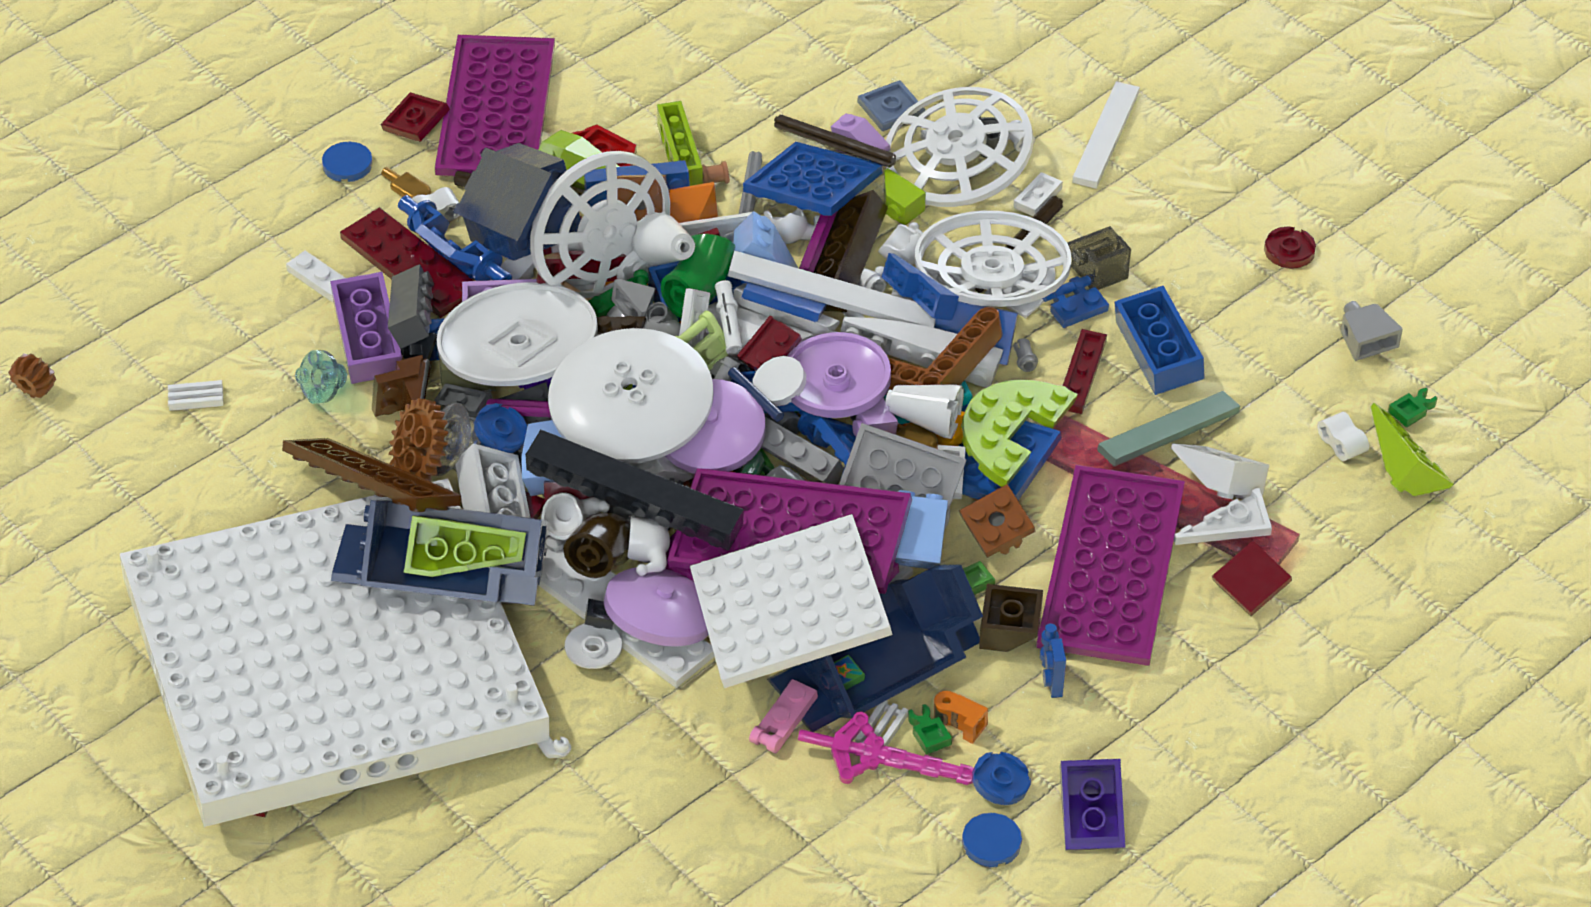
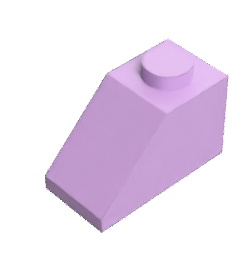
[831,113,890,158]
[853,398,898,437]

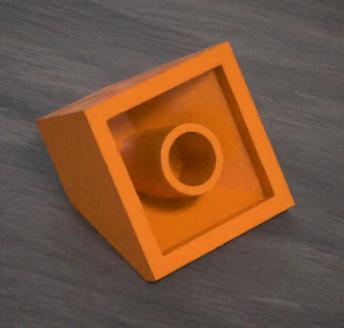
[669,182,718,223]

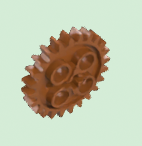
[389,398,448,482]

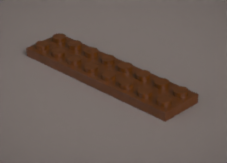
[282,438,461,512]

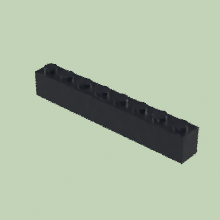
[525,429,744,550]

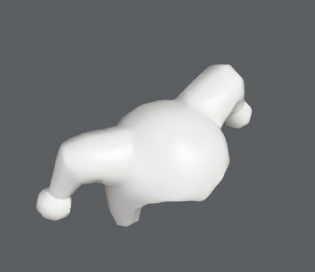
[764,208,820,244]
[875,222,923,274]
[541,493,609,540]
[627,517,670,576]

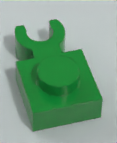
[1388,388,1438,428]
[908,704,952,755]

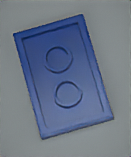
[742,282,827,322]
[934,301,1018,365]

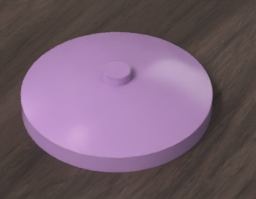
[787,332,891,418]
[665,379,766,474]
[604,567,709,646]

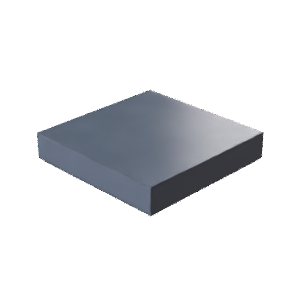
[857,80,925,132]

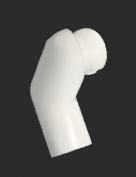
[537,736,571,759]

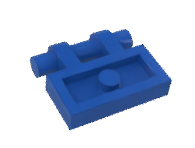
[1042,275,1109,328]
[1040,623,1066,698]

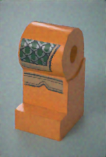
[934,691,988,744]

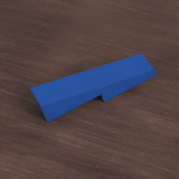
[882,253,959,321]

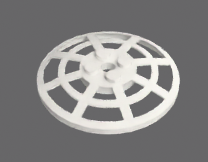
[886,87,1034,207]
[530,151,670,298]
[915,210,1071,307]

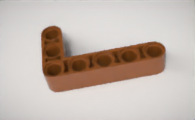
[885,307,1003,395]

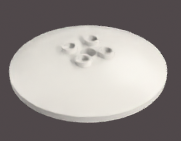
[437,282,598,386]
[548,328,714,464]

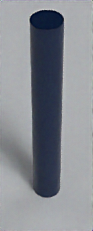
[728,367,784,422]

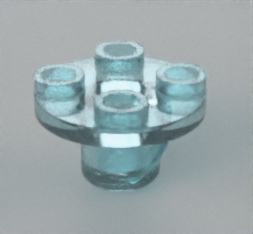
[295,350,347,404]

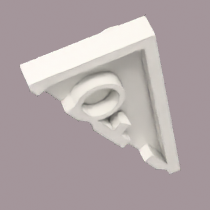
[1174,488,1272,545]

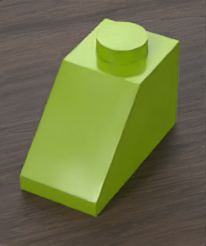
[884,168,926,225]

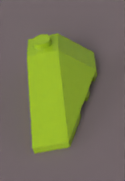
[538,130,619,190]
[1370,403,1454,496]
[404,515,526,577]

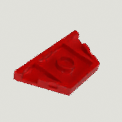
[572,124,637,167]

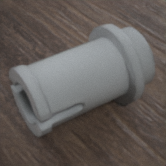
[1013,338,1038,372]
[714,356,740,382]

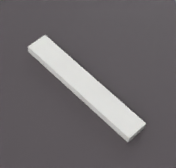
[1072,81,1140,189]

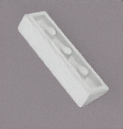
[733,283,839,336]

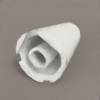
[632,212,695,265]
[886,385,964,439]

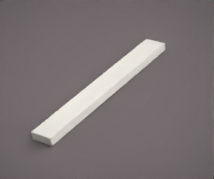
[728,251,935,328]

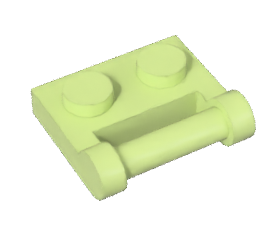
[675,311,728,371]

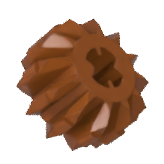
[8,353,57,398]

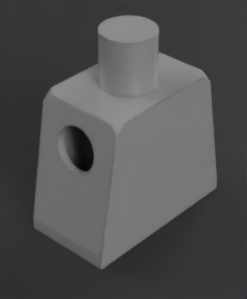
[1341,301,1403,361]

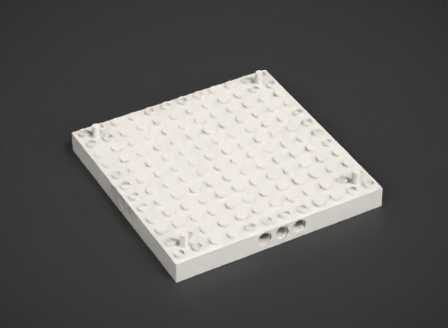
[120,478,549,827]

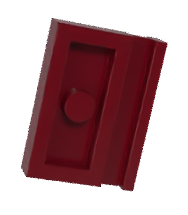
[737,315,802,371]

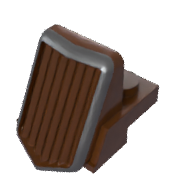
[371,355,431,417]

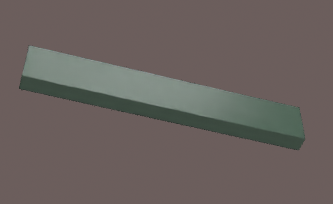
[1097,391,1240,466]

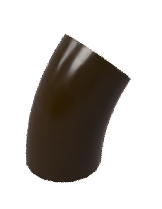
[563,513,631,578]

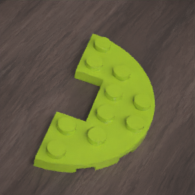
[961,380,1078,487]

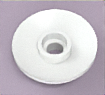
[565,624,622,669]

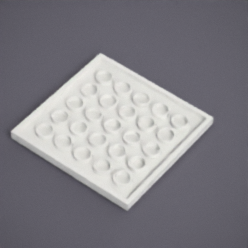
[690,514,892,688]

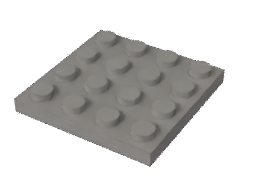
[839,423,966,517]

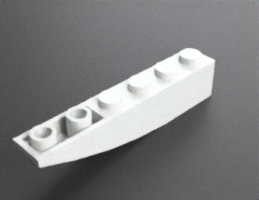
[841,317,1003,388]

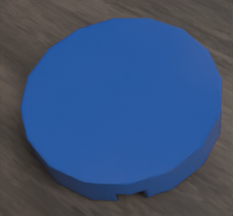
[322,141,372,182]
[474,403,527,453]
[972,752,1031,805]
[962,813,1022,867]

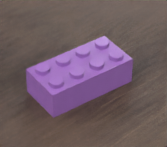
[330,272,402,384]

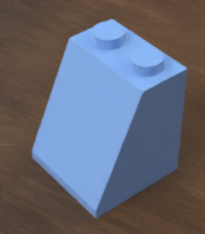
[895,490,948,569]

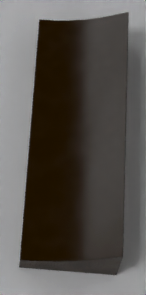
[814,190,888,312]

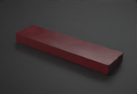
[1062,329,1107,414]

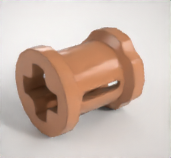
[702,161,730,184]

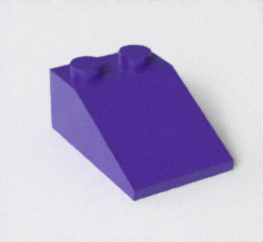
[1060,759,1126,850]

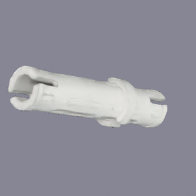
[715,281,743,356]

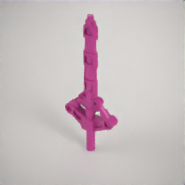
[798,712,974,785]

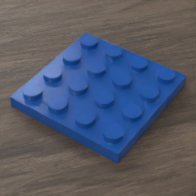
[743,141,883,216]
[958,404,1061,501]

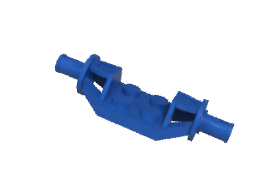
[398,195,512,281]
[797,410,856,480]

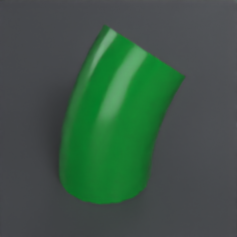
[661,234,735,318]

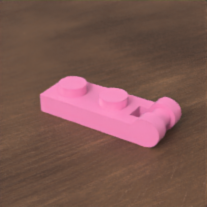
[749,679,818,753]

